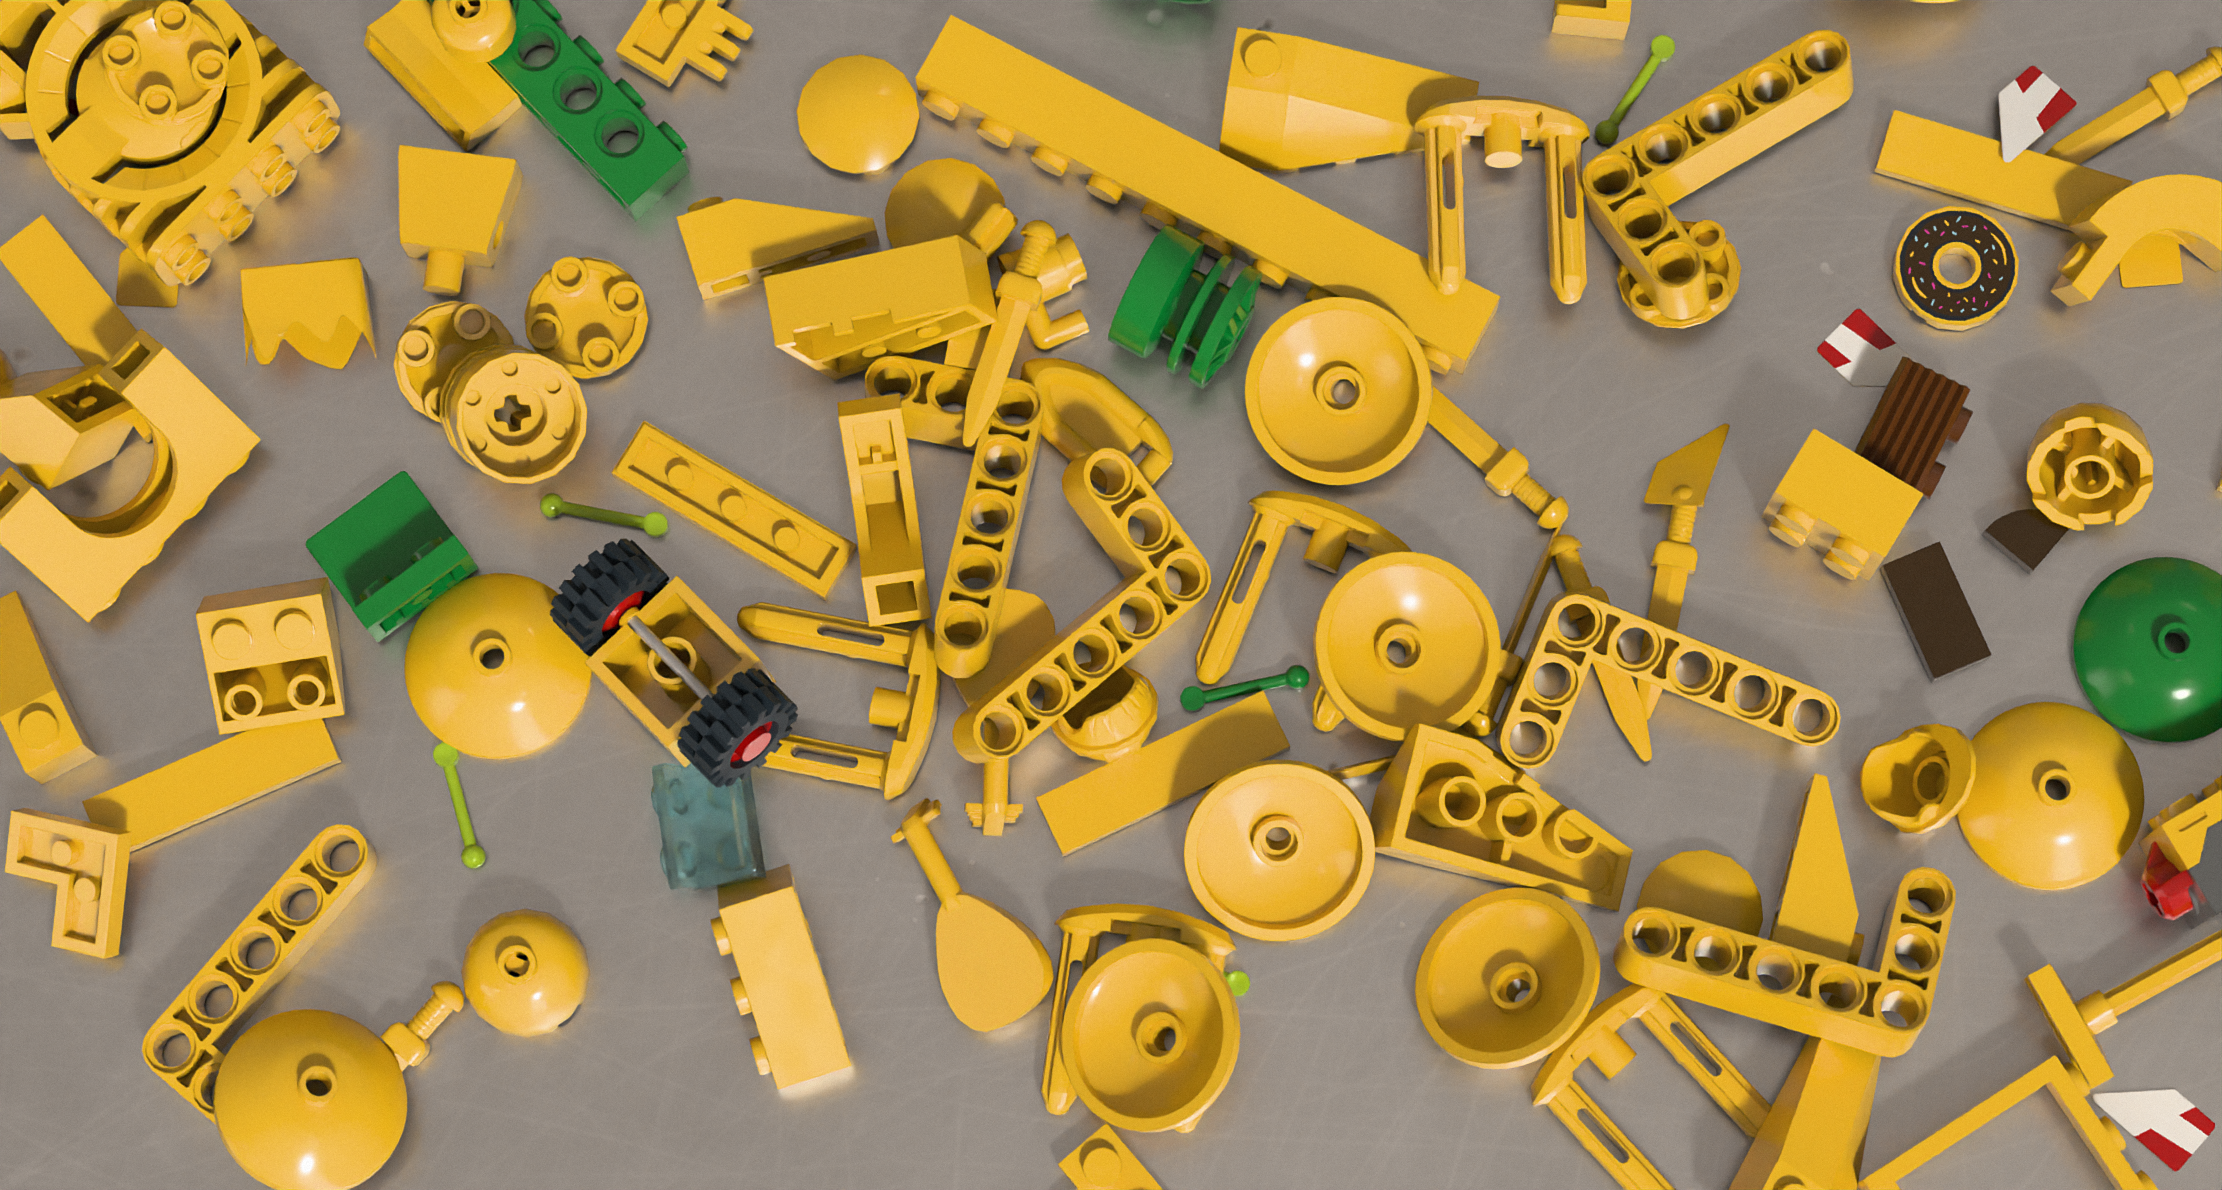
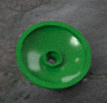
[2071,557,2222,744]

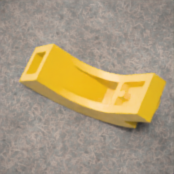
[2050,174,2222,306]
[837,393,932,627]

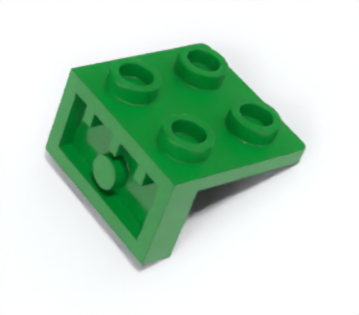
[305,471,478,642]

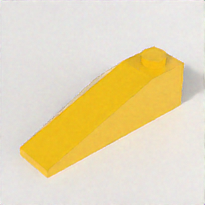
[1219,27,1479,174]
[1369,723,1633,912]
[1728,994,1881,1190]

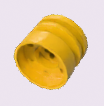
[439,344,587,484]

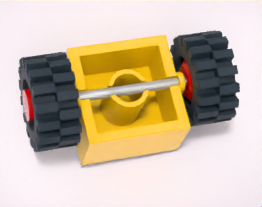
[550,538,798,788]

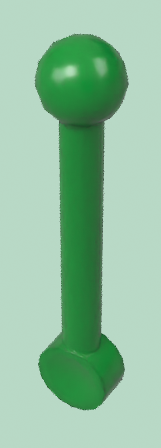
[1180,665,1309,713]

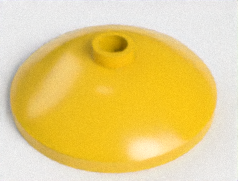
[1245,297,1433,485]
[1313,552,1501,742]
[404,573,593,760]
[1955,702,2145,891]
[1184,759,1375,941]
[1415,887,1600,1069]
[1061,938,1240,1132]
[213,1009,407,1190]

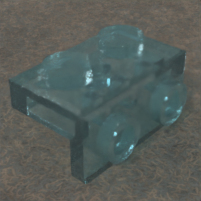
[651,763,766,893]

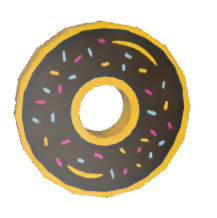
[1893,206,2019,331]

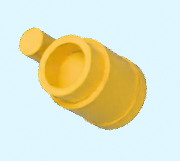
[997,233,1089,350]

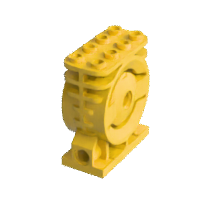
[0,0,340,287]

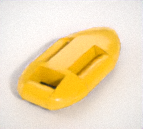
[1020,358,1173,489]

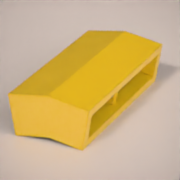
[363,0,523,152]

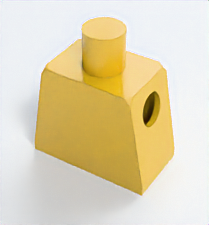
[398,145,524,296]

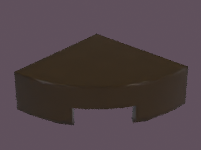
[1982,509,2070,574]

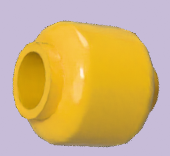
[431,0,516,64]

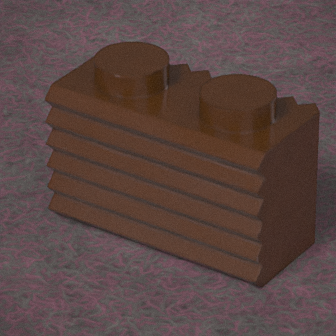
[1854,357,1973,499]

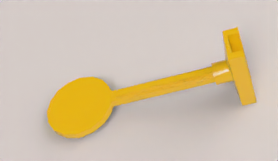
[2024,929,2222,1090]

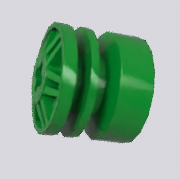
[1108,224,1262,389]

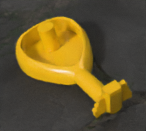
[949,588,1056,836]
[890,798,1054,1032]

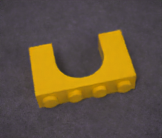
[0,328,261,623]

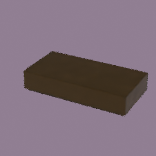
[1880,541,1992,683]

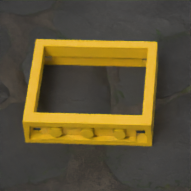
[1857,1055,2158,1190]

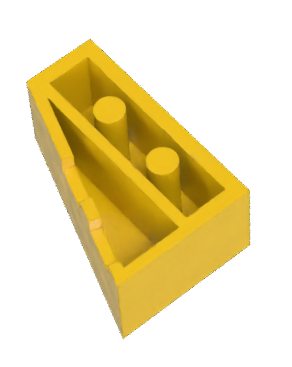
[763,235,998,380]
[710,864,851,1089]

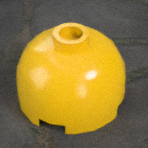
[2027,403,2153,530]
[461,908,590,1037]

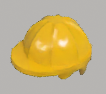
[1042,661,1159,763]
[1860,724,1976,834]

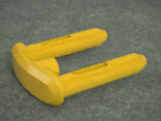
[1415,96,1590,304]
[1195,490,1413,732]
[737,602,940,800]
[1040,903,1237,1133]
[1530,983,1772,1190]

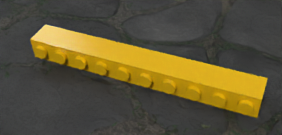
[915,15,1500,375]

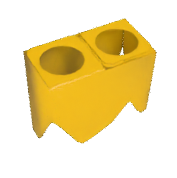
[240,257,376,370]

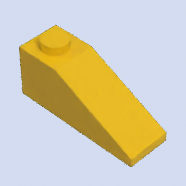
[676,197,880,301]
[0,590,98,785]
[1768,773,1865,966]

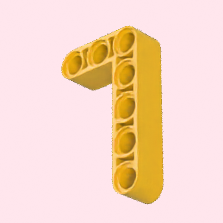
[1582,30,1854,319]
[865,356,1043,678]
[952,448,1211,764]
[1495,590,1841,769]
[142,824,377,1125]
[1613,867,1956,1057]

